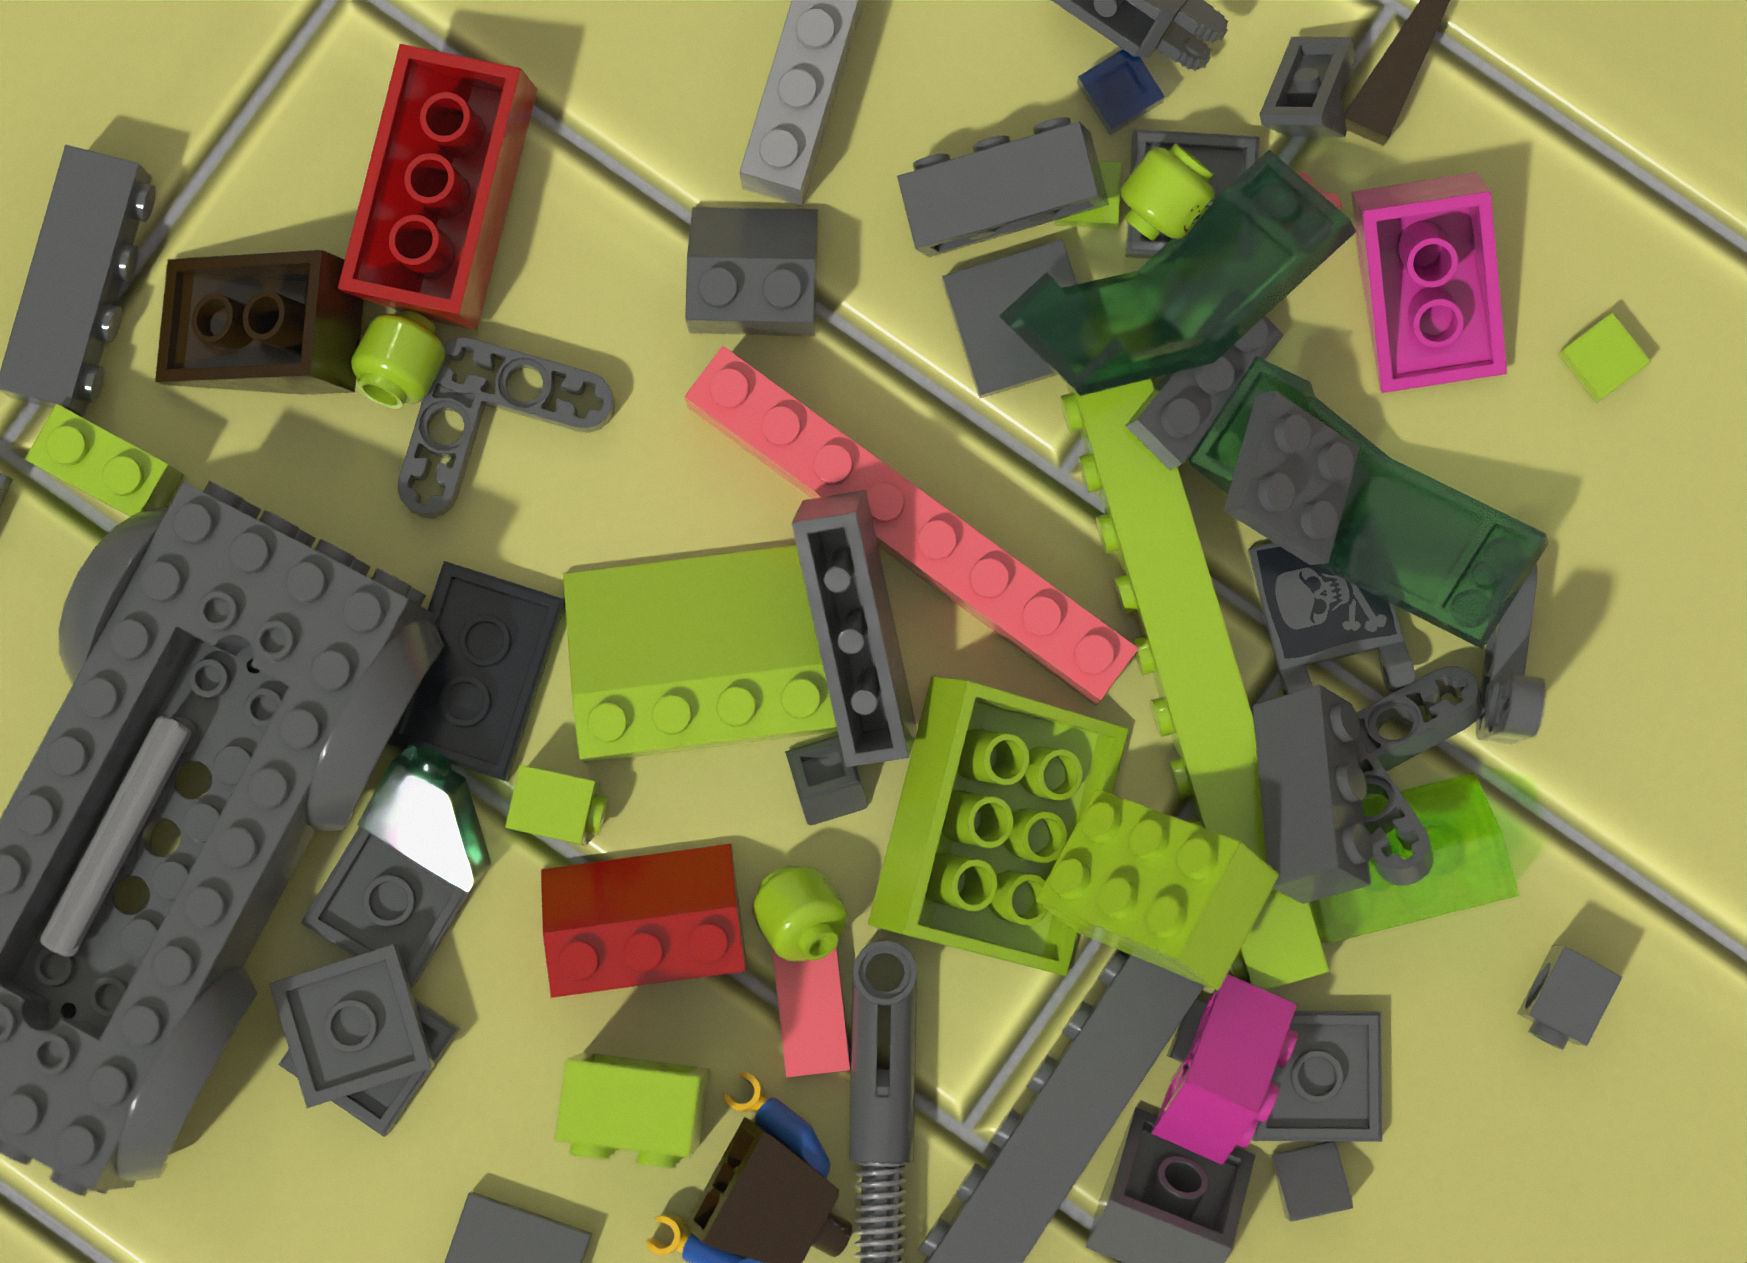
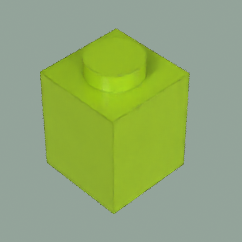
[505,765,608,846]

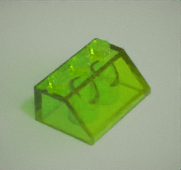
[1310,773,1519,943]

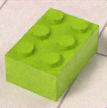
[1035,788,1279,991]
[555,1052,710,1168]

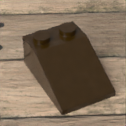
[155,250,364,395]

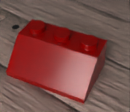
[541,844,748,998]

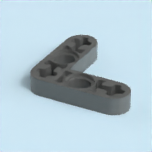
[398,337,615,518]
[1476,557,1546,744]
[1356,666,1482,885]

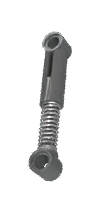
[849,940,917,1263]

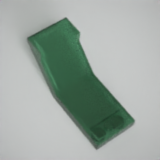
[999,150,1357,396]
[1188,356,1549,649]

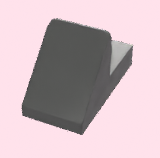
[1259,37,1356,137]

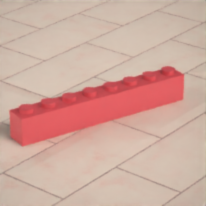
[684,345,1139,705]

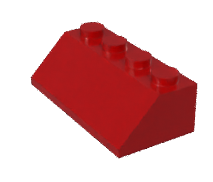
[337,44,538,330]

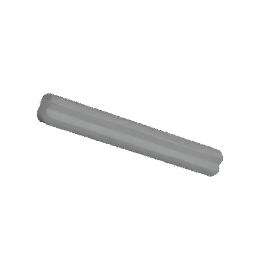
[41,715,191,957]

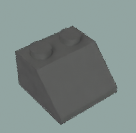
[685,207,818,336]
[1086,1108,1255,1263]

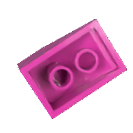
[1351,172,1507,393]

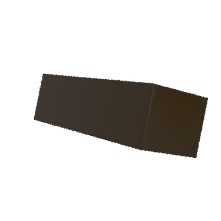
[1344,0,1450,146]

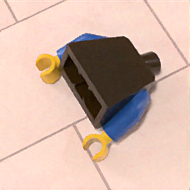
[646,1073,852,1263]

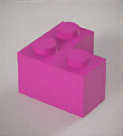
[1151,974,1298,1165]

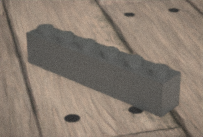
[918,949,1204,1263]

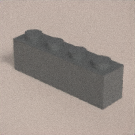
[0,144,156,417]
[792,490,917,767]

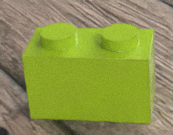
[24,404,184,517]

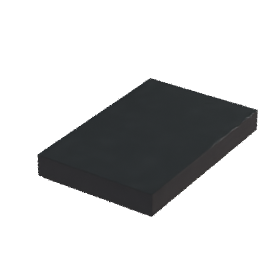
[387,561,565,782]

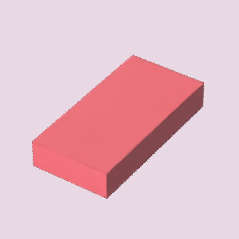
[772,944,850,1078]

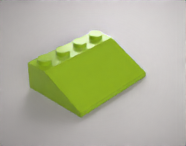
[563,545,838,763]
[868,676,1129,976]

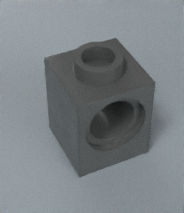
[1517,946,1622,1050]

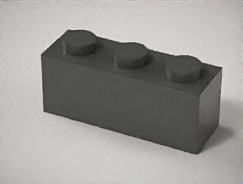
[897,117,1109,257]
[1252,684,1373,904]

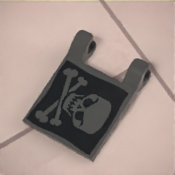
[1248,520,1416,696]

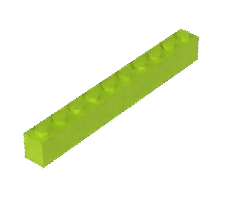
[1060,354,1329,990]

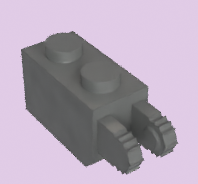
[1051,0,1228,71]

